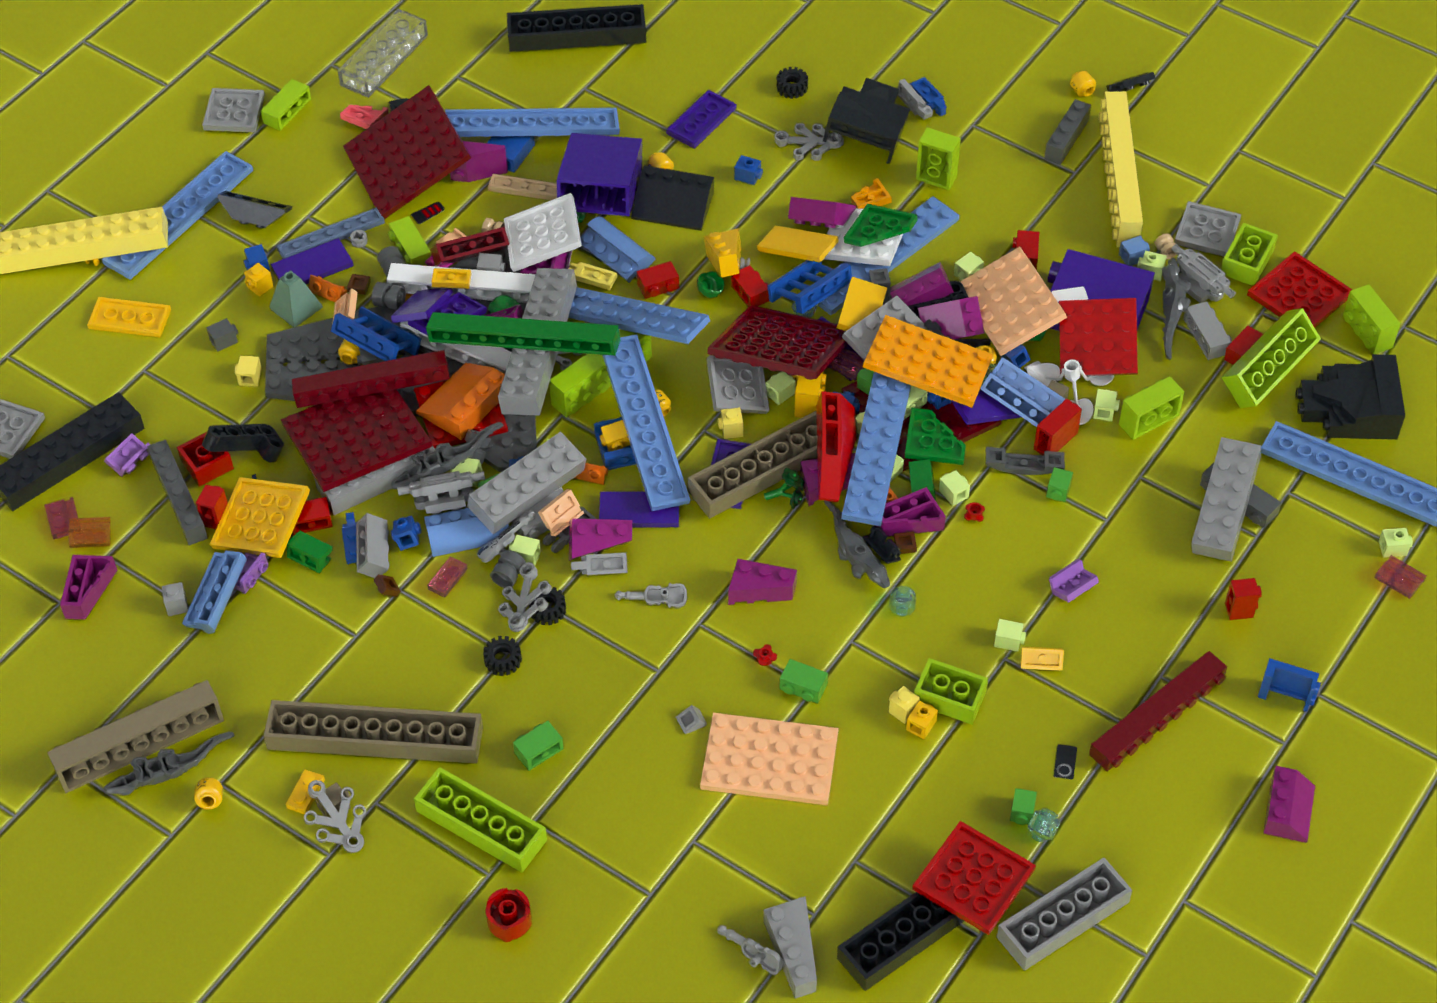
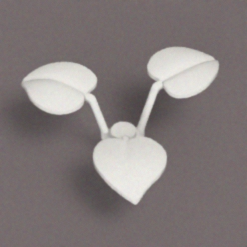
[1027,360,1114,425]

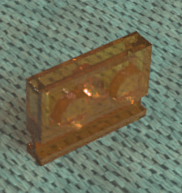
[69,517,111,548]

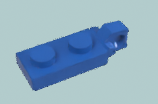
[910,77,947,116]
[342,512,357,564]

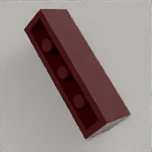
[430,227,510,267]

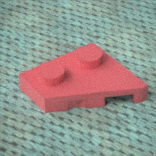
[340,105,389,129]

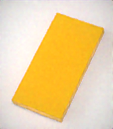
[757,225,839,262]
[837,276,887,331]
[87,297,171,338]

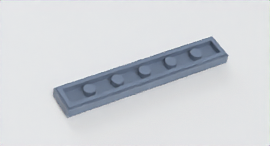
[276,208,385,259]

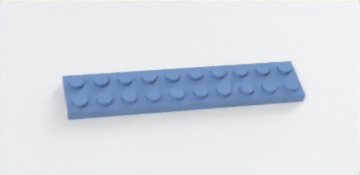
[445,108,620,137]
[102,151,253,280]
[817,196,960,315]
[568,287,710,344]
[602,335,690,511]
[841,372,911,526]
[1261,421,1437,527]

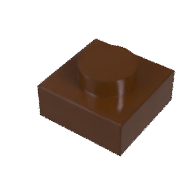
[347,274,371,295]
[894,532,917,554]
[374,574,401,597]

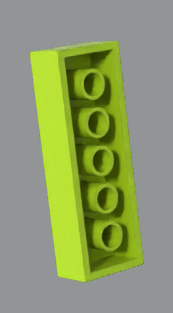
[1221,308,1321,408]
[549,330,652,418]
[414,767,547,873]

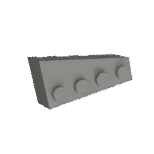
[764,896,817,999]

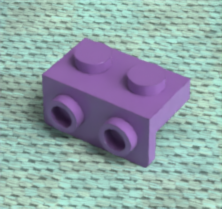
[104,433,150,477]
[234,553,268,594]
[1049,559,1099,603]

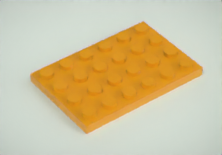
[863,315,993,408]

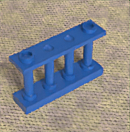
[767,260,852,314]
[331,306,422,361]

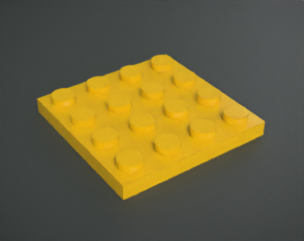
[209,477,310,558]

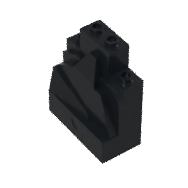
[823,78,910,164]
[1295,354,1406,440]

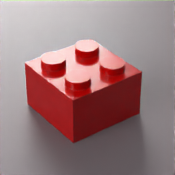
[177,432,234,487]

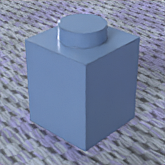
[1119,235,1150,266]

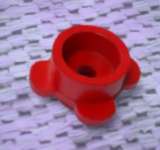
[964,502,985,522]
[753,644,777,666]

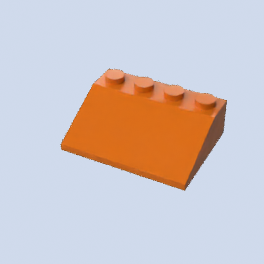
[416,363,505,440]

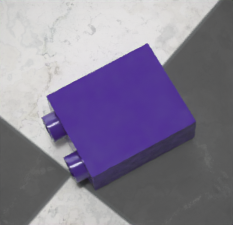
[556,133,642,216]
[1047,249,1155,331]

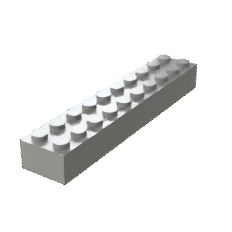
[498,268,577,416]

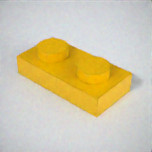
[431,268,472,289]
[1020,646,1064,670]
[286,769,325,814]

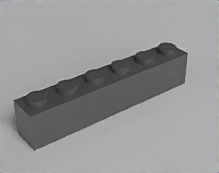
[147,439,208,545]

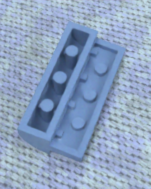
[580,217,656,283]
[980,357,1065,427]
[424,508,509,557]
[182,550,247,634]

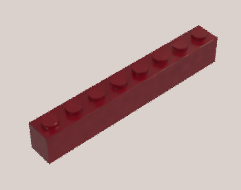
[292,350,450,408]
[1089,651,1228,772]

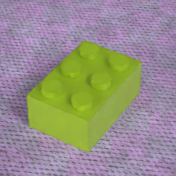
[916,127,961,190]
[1221,222,1278,286]
[1343,284,1401,354]
[1119,376,1184,440]
[914,658,988,725]

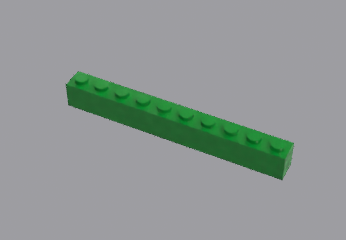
[426,312,621,356]

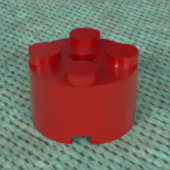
[485,888,532,942]

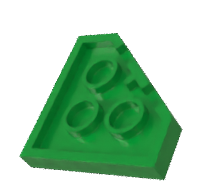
[844,204,918,247]
[905,408,966,465]

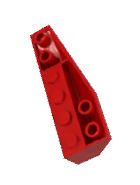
[816,391,856,502]

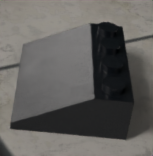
[631,165,714,231]

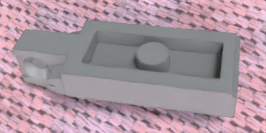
[897,79,933,120]
[571,553,628,575]

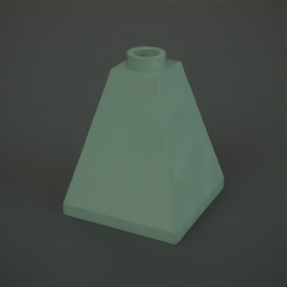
[269,271,323,328]

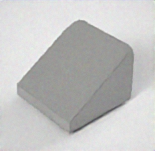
[676,705,707,734]

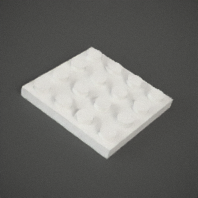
[504,193,582,272]
[824,208,903,266]

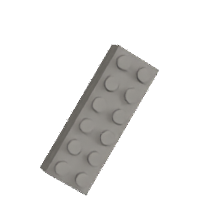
[467,432,586,534]
[1191,437,1261,562]
[314,447,436,515]
[997,858,1132,971]

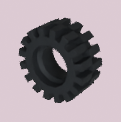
[777,67,808,99]
[529,587,566,625]
[483,636,522,676]

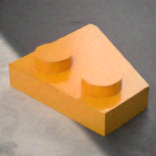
[851,178,892,209]

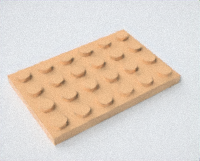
[960,247,1067,356]
[700,713,839,805]

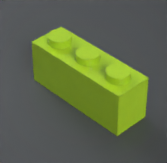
[261,79,311,131]
[388,216,432,266]

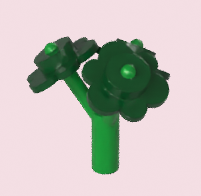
[764,468,804,509]

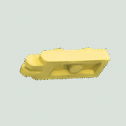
[569,262,617,290]

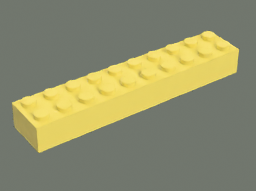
[1098,92,1143,247]
[0,207,168,274]

